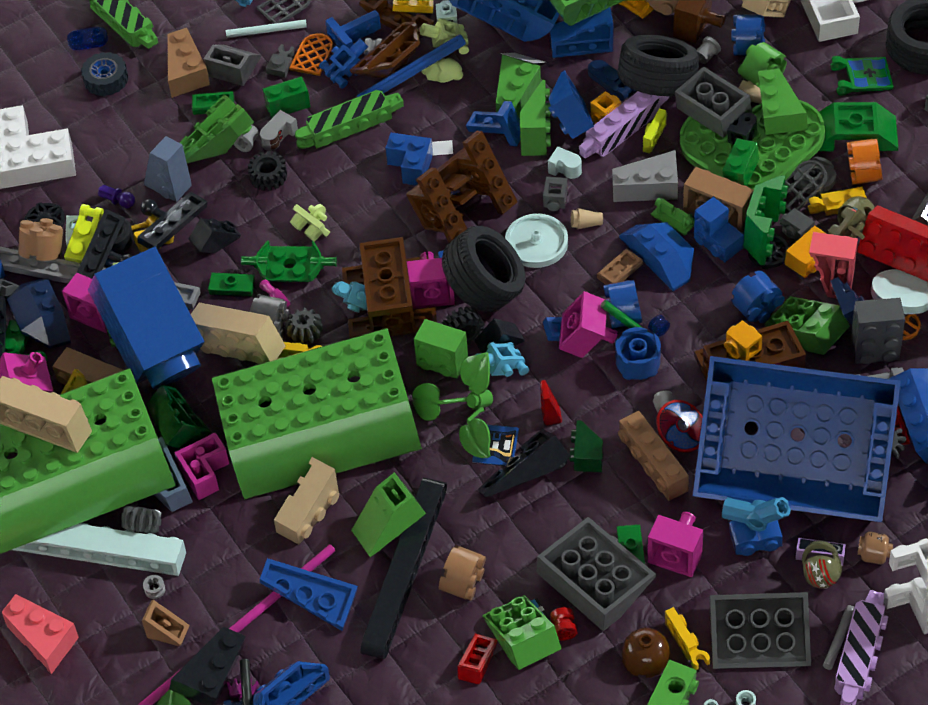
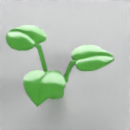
[412,352,493,458]

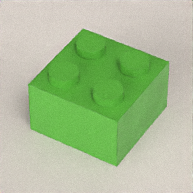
[414,319,468,379]

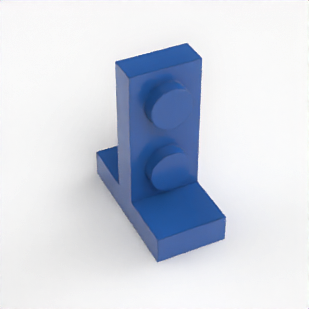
[325,10,381,49]
[466,101,521,146]

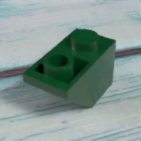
[570,420,603,472]

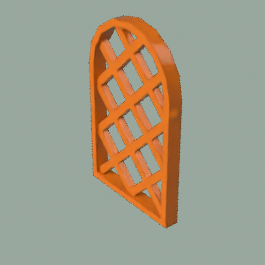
[289,33,333,76]

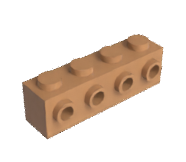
[618,411,689,501]

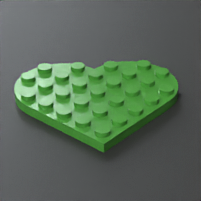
[680,100,825,190]

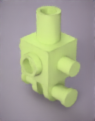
[420,19,469,54]

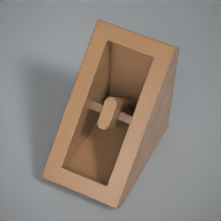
[142,600,190,646]

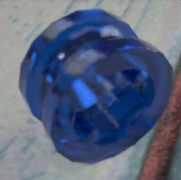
[648,315,670,337]

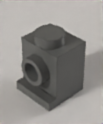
[543,176,568,211]
[779,208,815,241]

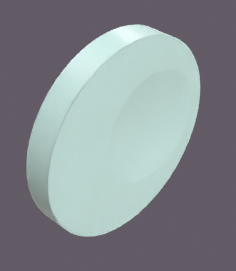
[505,214,568,268]
[871,269,928,314]

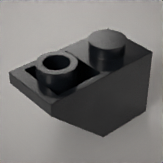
[188,218,241,254]

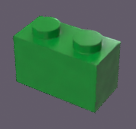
[263,76,311,119]
[722,138,759,186]

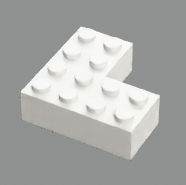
[801,0,867,42]
[0,105,76,189]

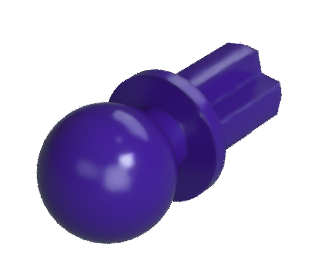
[98,185,135,209]

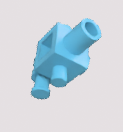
[332,281,367,313]
[475,342,529,377]

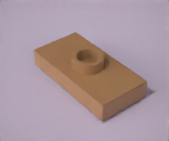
[597,248,643,285]

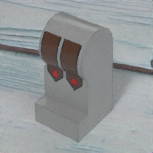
[260,110,298,151]

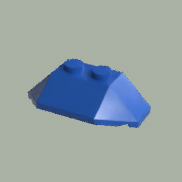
[619,222,694,291]
[253,661,330,705]

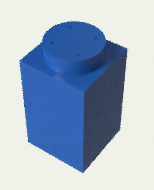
[88,246,205,390]

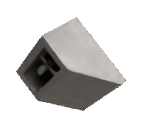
[204,45,261,86]

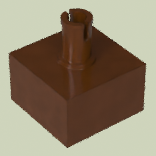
[673,0,726,44]

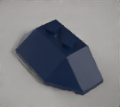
[7,279,71,349]

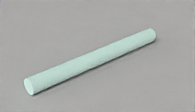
[226,19,307,38]

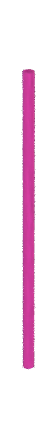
[138,544,335,705]

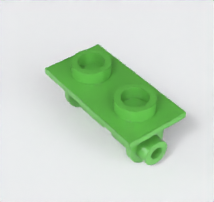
[651,198,694,235]

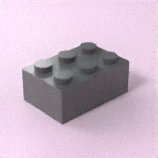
[675,67,752,138]
[850,297,905,364]

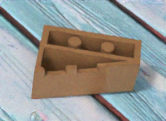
[168,28,210,98]

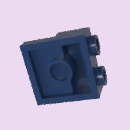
[830,277,865,325]

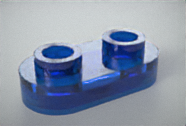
[67,27,108,50]

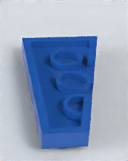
[260,558,358,631]

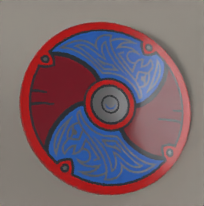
[656,400,703,452]

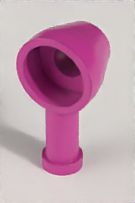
[259,279,291,308]

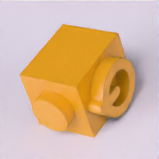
[591,91,622,124]
[723,320,762,361]

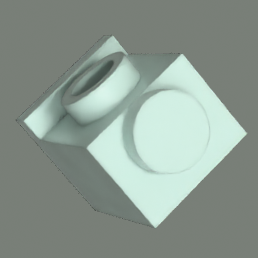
[436,0,458,24]

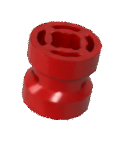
[550,607,578,641]

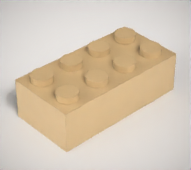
[191,303,286,364]
[0,376,92,453]

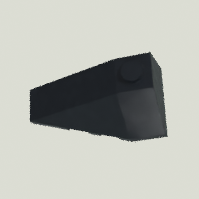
[478,429,571,497]

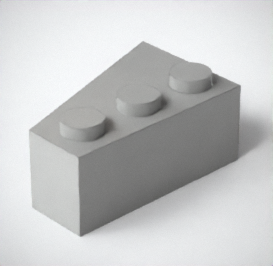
[612,150,678,202]

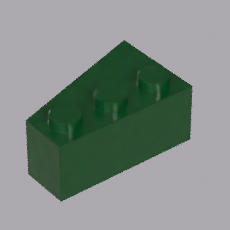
[146,384,211,450]

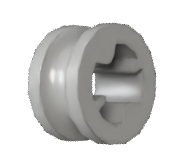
[143,575,165,599]

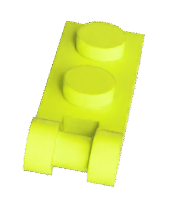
[64,204,104,263]

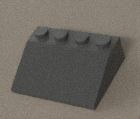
[536,517,656,631]
[709,592,811,669]

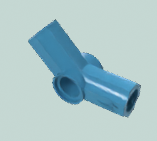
[722,497,791,531]

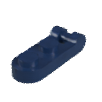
[588,60,636,101]

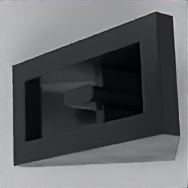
[475,318,524,353]

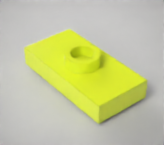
[643,108,667,154]

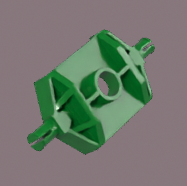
[241,241,337,282]

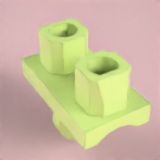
[290,204,330,242]

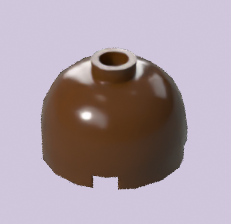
[622,628,670,678]

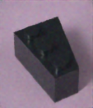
[169,627,246,705]

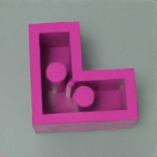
[175,432,229,500]

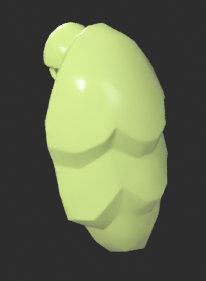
[421,58,463,83]

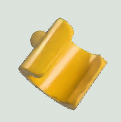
[131,215,159,231]

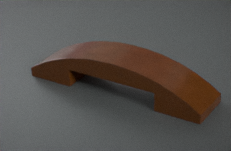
[359,0,435,36]

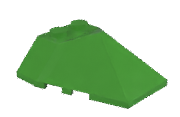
[180,94,254,163]

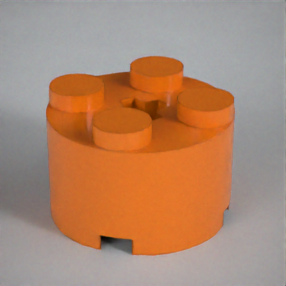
[846,139,882,185]

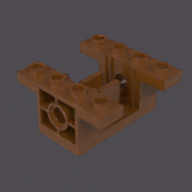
[406,130,518,243]
[342,237,437,338]
[694,321,806,382]

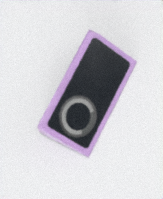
[796,538,846,566]

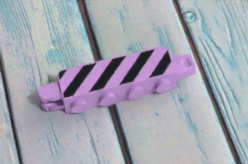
[579,91,669,159]
[834,590,889,705]

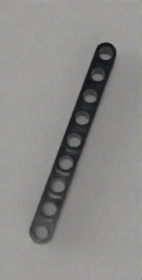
[360,477,447,659]

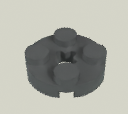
[793,157,836,197]

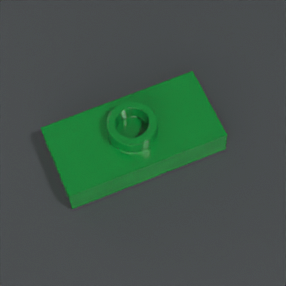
[192,91,234,115]
[208,273,255,296]
[617,524,645,564]

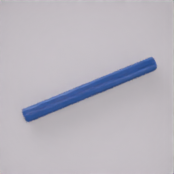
[357,34,466,97]

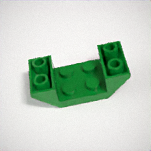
[819,102,898,151]
[743,175,788,265]

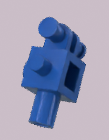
[319,38,368,89]

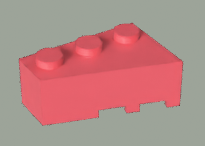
[809,232,858,298]
[2,594,79,675]

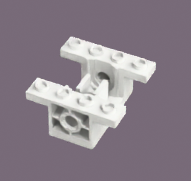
[884,538,928,635]

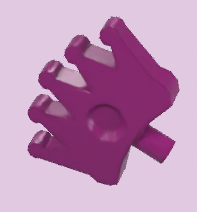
[226,678,259,701]

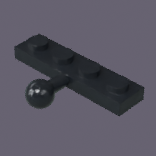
[137,192,208,250]
[77,209,133,279]

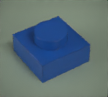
[543,317,562,341]

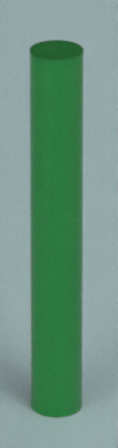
[600,300,643,329]

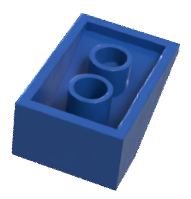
[548,70,594,139]

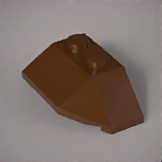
[350,22,420,79]

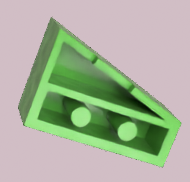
[496,54,541,119]
[758,68,808,135]

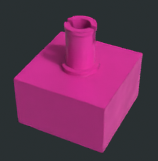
[407,251,455,309]
[62,273,108,333]
[559,291,618,358]
[0,352,53,393]
[648,512,703,577]

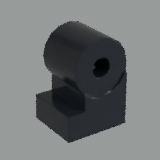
[727,112,758,144]

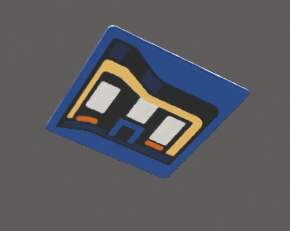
[472,425,519,466]

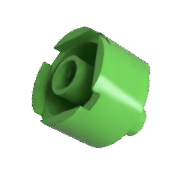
[738,42,787,88]

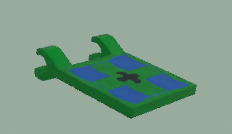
[830,56,894,96]

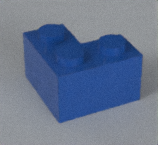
[386,133,433,185]
[694,197,744,263]

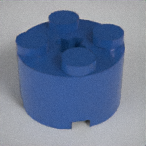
[731,14,765,56]
[731,271,785,323]
[603,280,642,329]
[615,327,661,380]

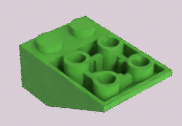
[520,80,551,156]
[764,296,850,355]
[351,472,426,557]
[483,595,561,670]

